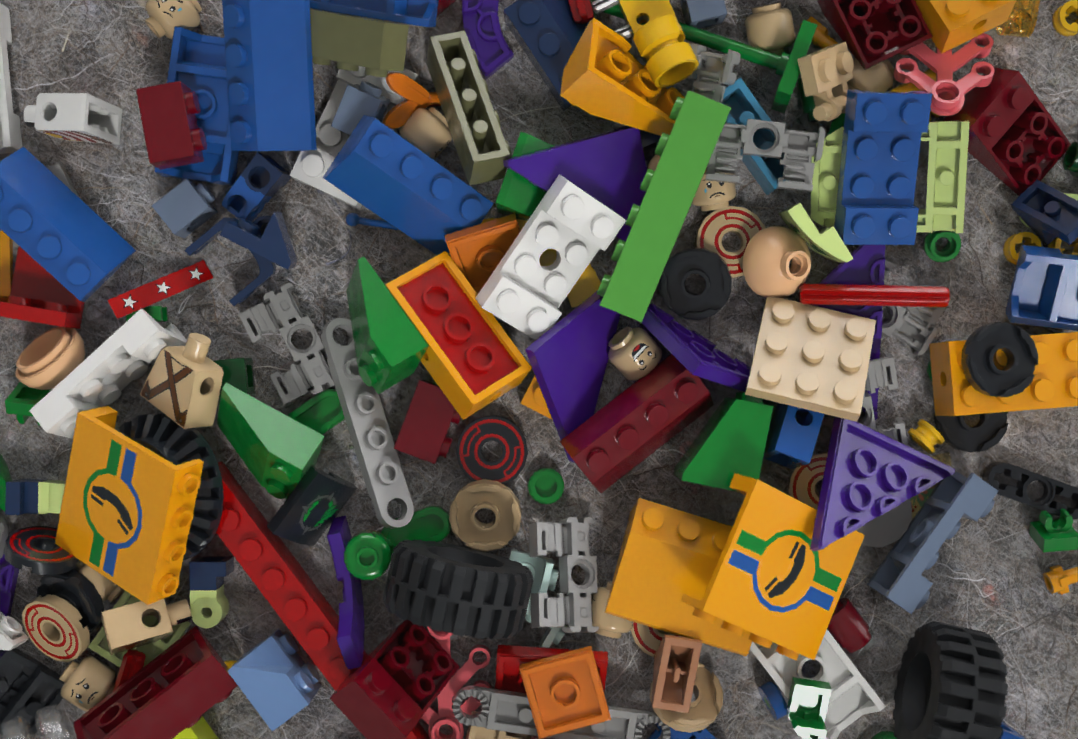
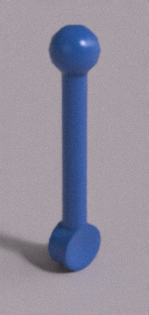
[346,212,398,230]

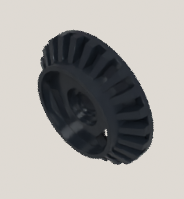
[119,412,224,560]

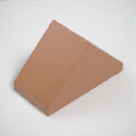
[651,634,702,713]

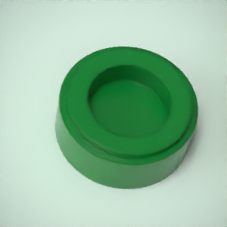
[528,467,564,504]

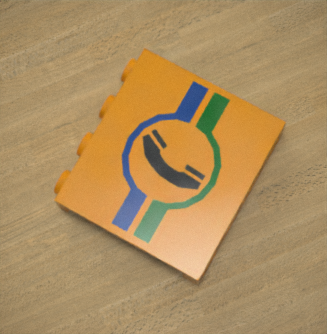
[55,406,204,605]
[681,473,865,661]

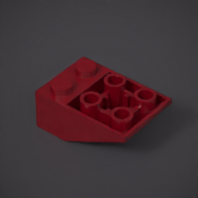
[817,0,933,70]
[943,68,1071,196]
[330,620,460,739]

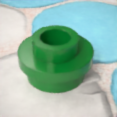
[923,231,961,263]

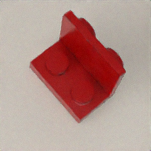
[0,246,85,329]

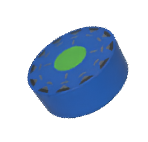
[758,681,787,720]

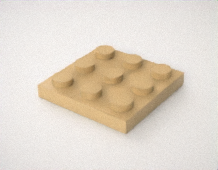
[745,296,876,422]

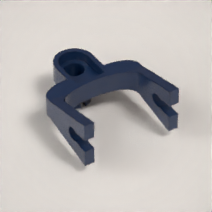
[185,215,276,306]

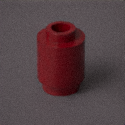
[827,598,872,653]

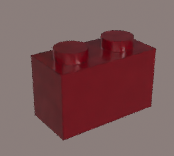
[136,81,207,169]
[394,380,461,464]

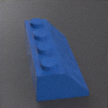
[222,0,317,151]
[322,115,494,255]
[0,147,136,302]

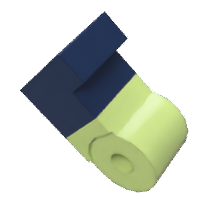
[5,479,66,515]
[189,556,234,629]

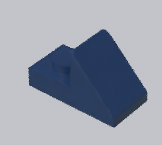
[1011,180,1078,244]
[220,211,297,270]

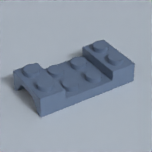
[867,471,998,614]

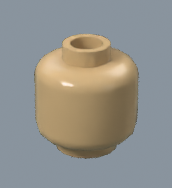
[745,2,795,56]

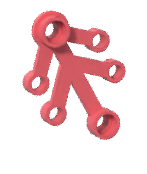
[893,33,995,116]
[421,627,491,739]

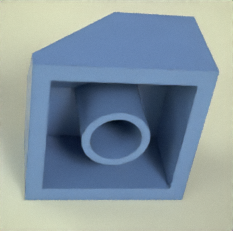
[227,629,322,732]

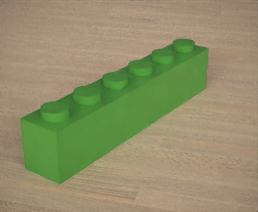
[597,90,732,323]

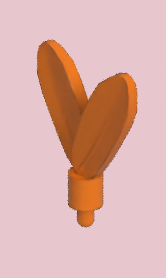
[383,72,441,129]

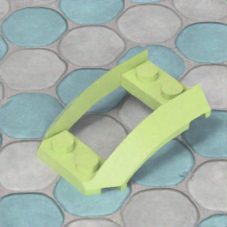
[810,121,970,233]

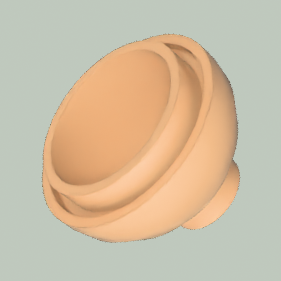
[743,226,811,298]
[15,327,85,390]

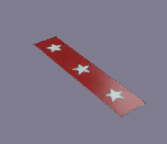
[107,260,214,319]

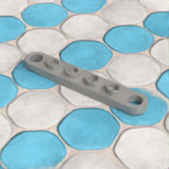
[321,318,414,529]
[452,686,671,739]

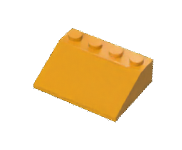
[604,498,752,656]

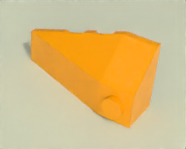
[560,18,685,136]

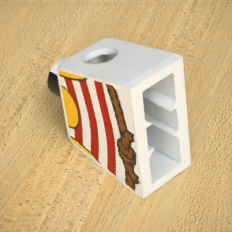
[24,93,122,145]

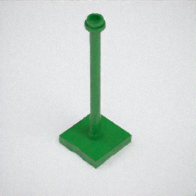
[591,0,818,114]

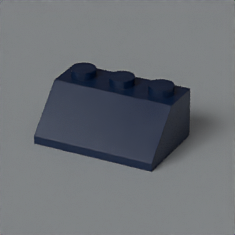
[504,0,590,111]

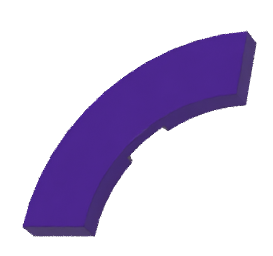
[462,0,514,79]
[327,515,365,669]

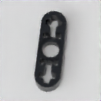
[982,462,1078,520]

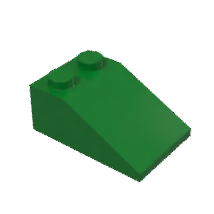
[346,256,429,394]
[216,383,325,499]

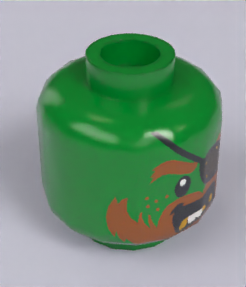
[344,530,392,580]

